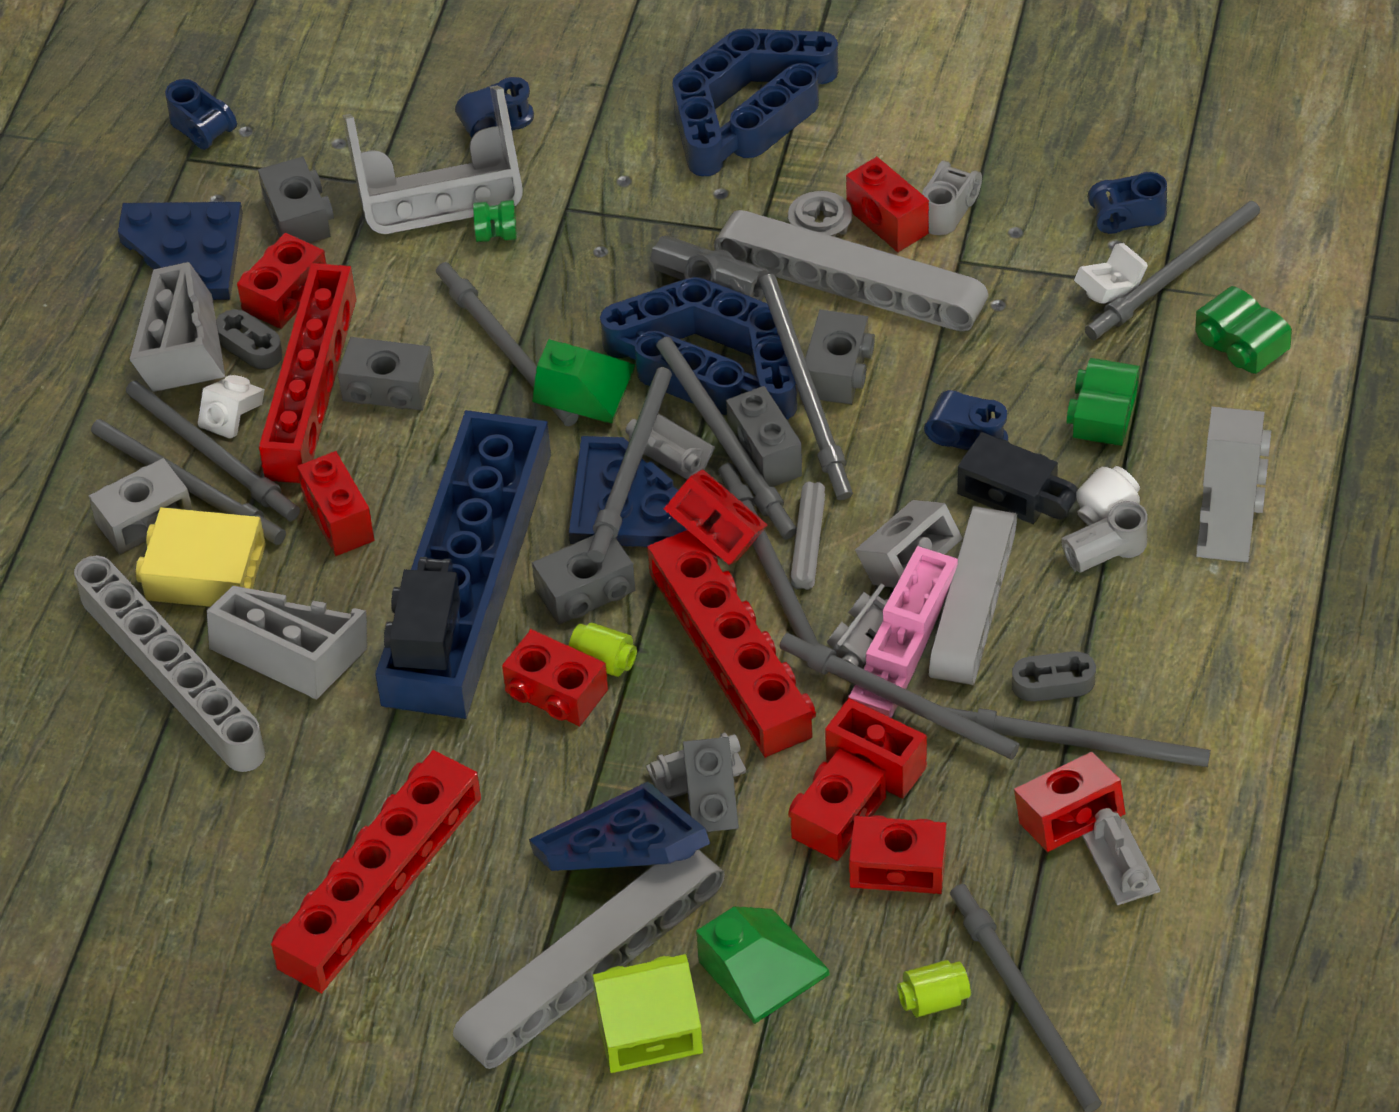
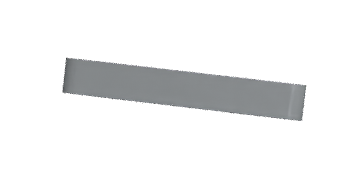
[714,210,988,332]
[74,555,265,772]
[453,849,725,1069]

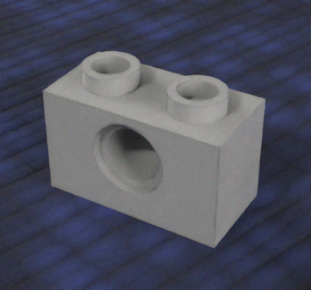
[89,458,192,555]
[855,500,963,588]

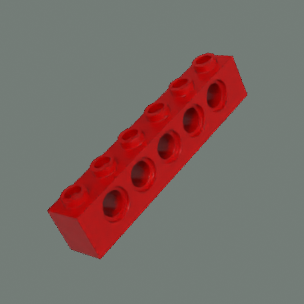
[259,263,357,483]
[647,530,816,758]
[271,750,481,994]

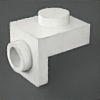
[1074,243,1148,304]
[198,375,265,438]

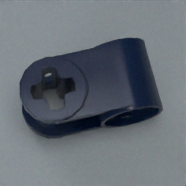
[455,77,534,139]
[165,79,237,150]
[1087,172,1167,234]
[924,390,1008,451]

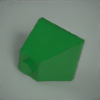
[532,339,635,424]
[696,906,830,1024]

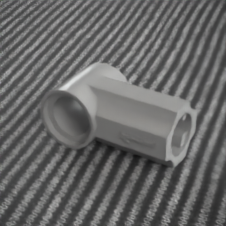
[1061,501,1147,572]

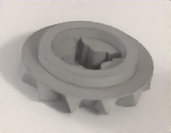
[788,191,852,237]

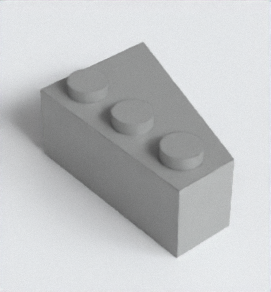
[130,262,225,392]
[1196,407,1271,563]
[207,586,367,700]

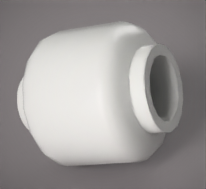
[1076,466,1140,526]

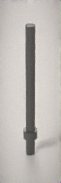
[1085,201,1260,340]
[436,262,578,426]
[759,274,853,500]
[656,336,797,540]
[587,367,672,562]
[126,381,300,521]
[91,419,286,545]
[718,463,818,646]
[780,633,1020,760]
[944,707,1211,768]
[950,884,1102,1112]

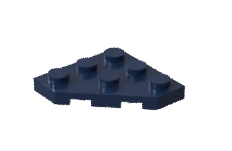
[118,202,243,300]
[569,436,687,547]
[529,781,710,871]

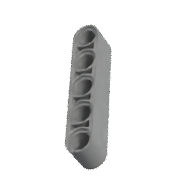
[929,506,1017,685]

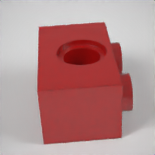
[846,156,929,252]
[825,698,927,799]
[788,749,886,861]
[1014,752,1126,852]
[849,815,947,894]

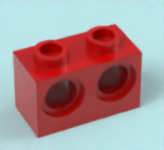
[237,233,327,329]
[297,451,375,556]
[664,469,768,566]
[502,629,608,727]

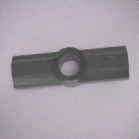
[650,235,767,301]

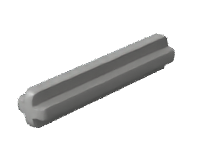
[791,481,825,590]

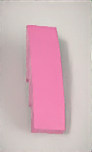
[849,546,958,718]

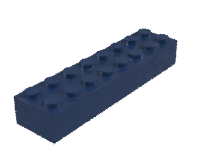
[375,410,551,719]

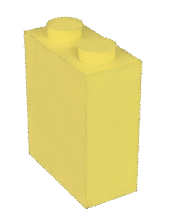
[136,507,266,607]

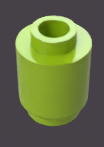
[568,622,637,677]
[897,960,971,1018]

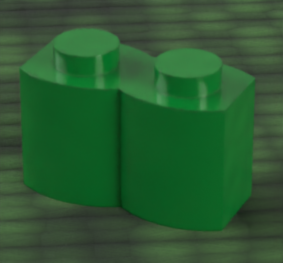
[1195,286,1292,374]
[1066,358,1140,446]

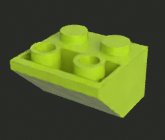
[593,954,703,1073]

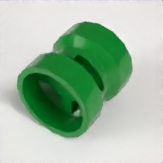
[473,200,517,242]

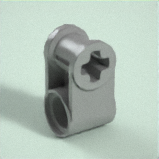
[922,161,982,235]

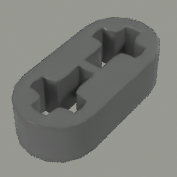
[216,309,283,369]
[1012,651,1096,702]

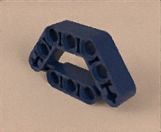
[672,28,839,176]
[600,277,797,420]

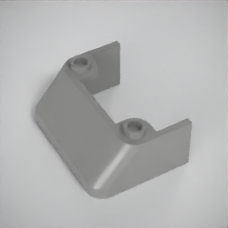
[342,85,523,234]

